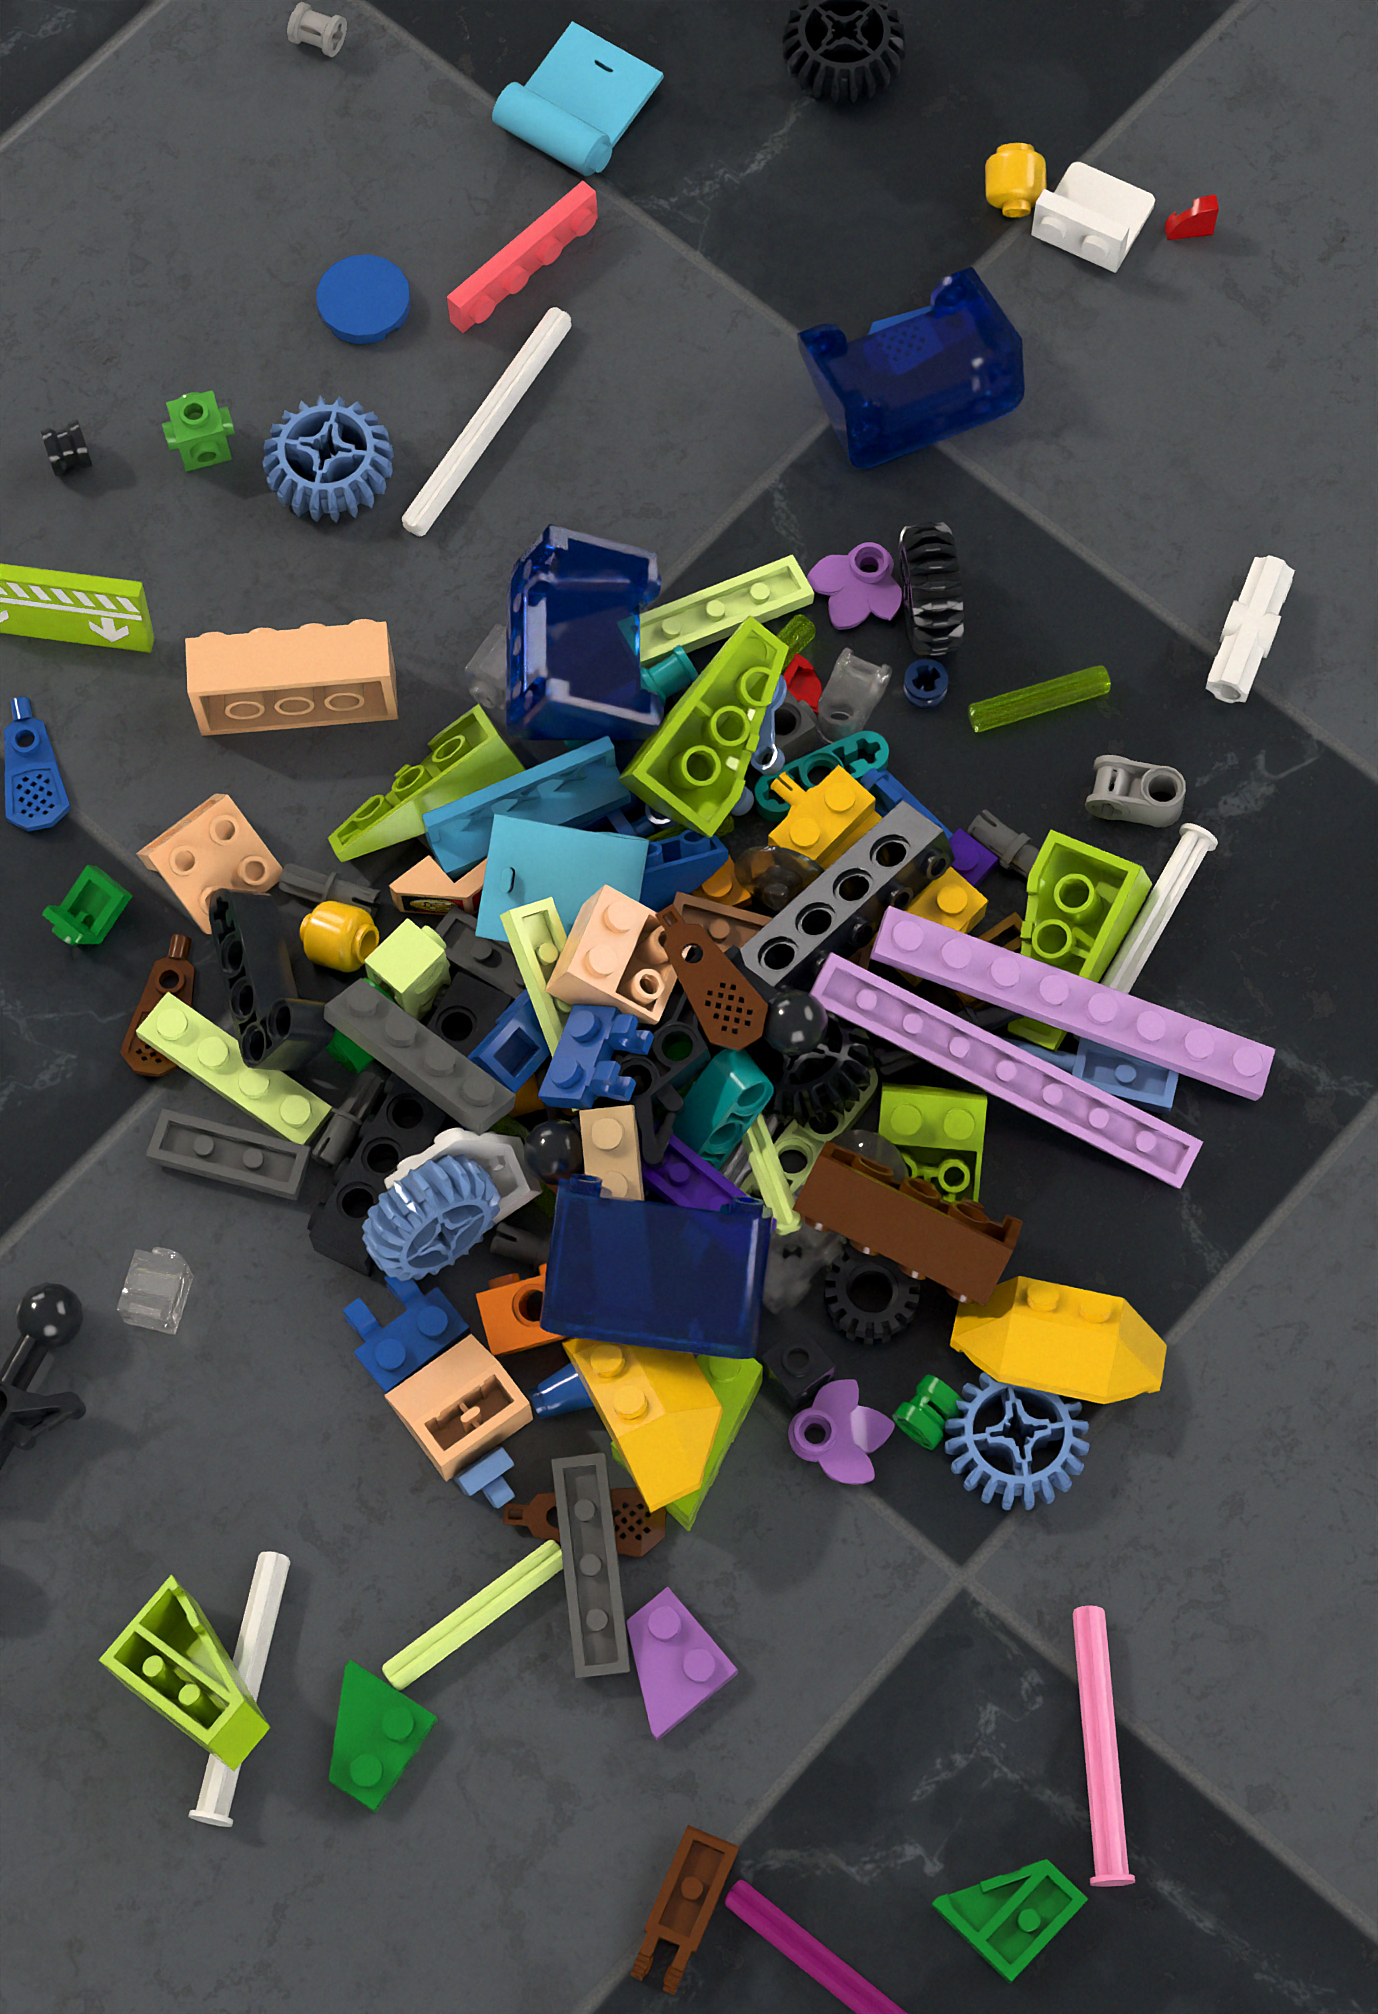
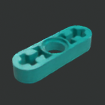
[755,731,889,822]

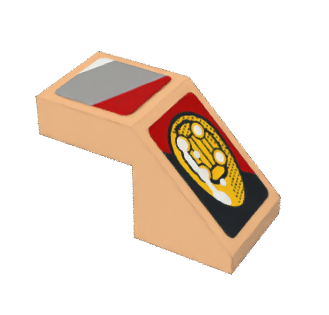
[389,855,487,916]

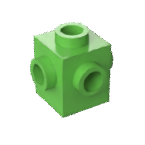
[162,390,235,472]

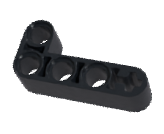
[209,888,336,1072]

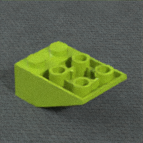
[876,1082,987,1202]

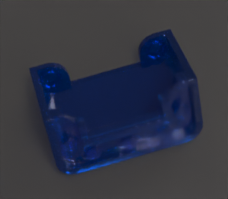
[797,266,1025,469]
[506,524,664,741]
[539,1174,773,1359]

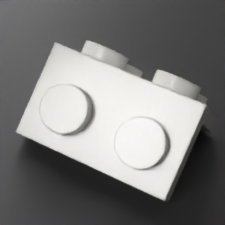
[1031,162,1155,273]
[384,1127,543,1232]

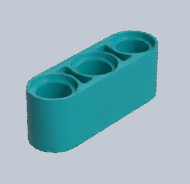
[672,1049,774,1171]

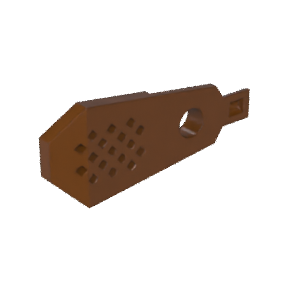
[655,904,768,1052]
[120,934,195,1078]
[503,1487,667,1558]

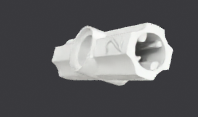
[1205,555,1295,703]

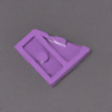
[626,1587,738,1741]

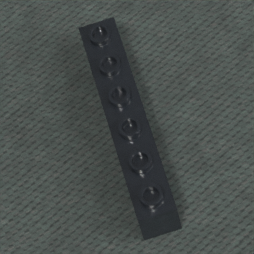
[703,800,956,1053]
[307,971,513,1278]

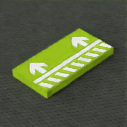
[0,563,155,653]

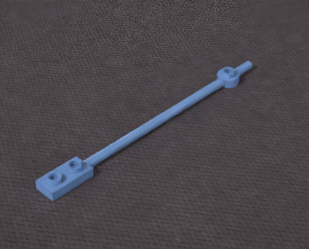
[995,1035,1179,1115]

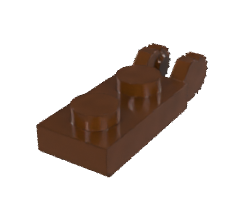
[630,1825,739,1995]

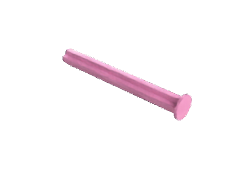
[1072,1605,1135,1887]

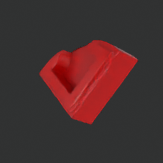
[1164,194,1219,240]
[783,653,823,720]

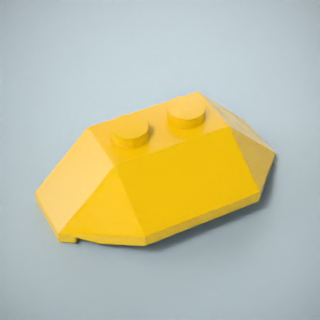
[950,1276,1167,1404]
[562,1321,723,1512]

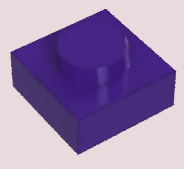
[948,828,999,889]

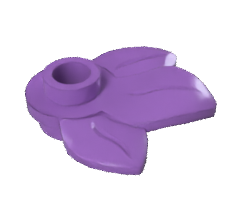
[806,542,902,630]
[788,1379,895,1485]

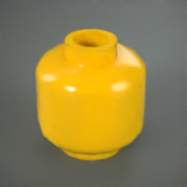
[985,143,1047,217]
[300,901,379,973]

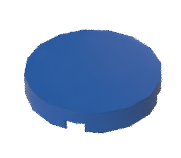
[316,254,411,344]

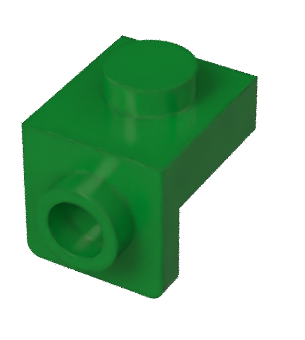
[42,865,133,946]

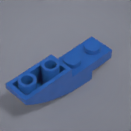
[639,829,729,913]
[457,988,551,1131]

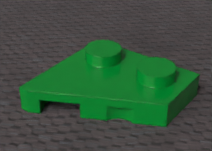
[328,1660,438,1813]
[931,1859,1088,1984]

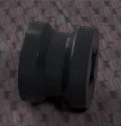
[41,419,93,477]

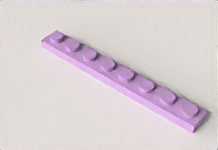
[870,906,1275,1101]
[809,952,1203,1189]

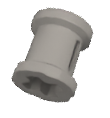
[287,2,347,57]

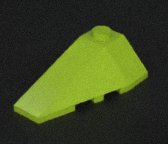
[617,615,789,838]
[328,704,526,862]
[1008,830,1152,1052]

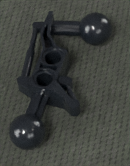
[523,945,828,1186]
[0,1282,86,1470]

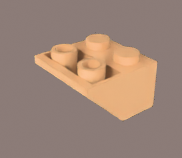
[545,884,691,1025]
[384,1334,533,1482]

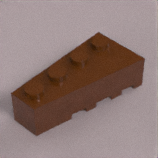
[792,1141,1023,1306]

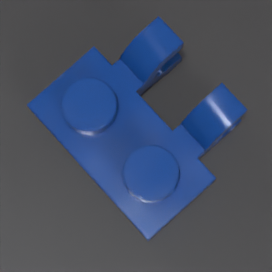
[538,1004,654,1110]
[342,1275,470,1394]

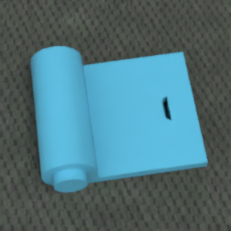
[492,21,664,177]
[475,814,649,943]

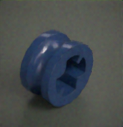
[903,658,949,709]

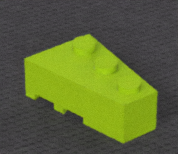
[611,1331,763,1531]
[99,1574,271,1771]

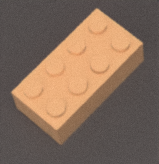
[185,619,399,736]

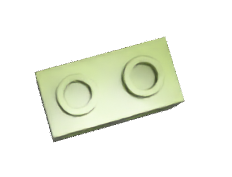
[364,918,452,1021]

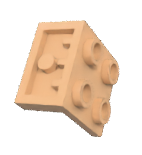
[136,794,283,934]

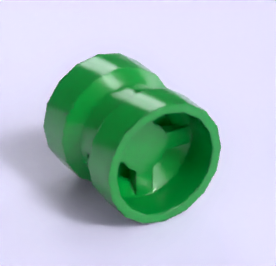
[892,1374,963,1450]

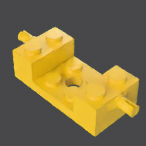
[768,765,988,987]

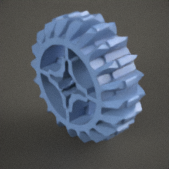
[262,395,394,523]
[362,1154,501,1281]
[944,1372,1090,1510]

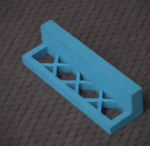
[422,736,631,880]

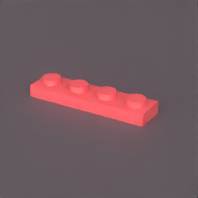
[447,181,598,333]

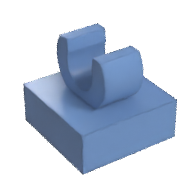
[453,1446,515,1509]

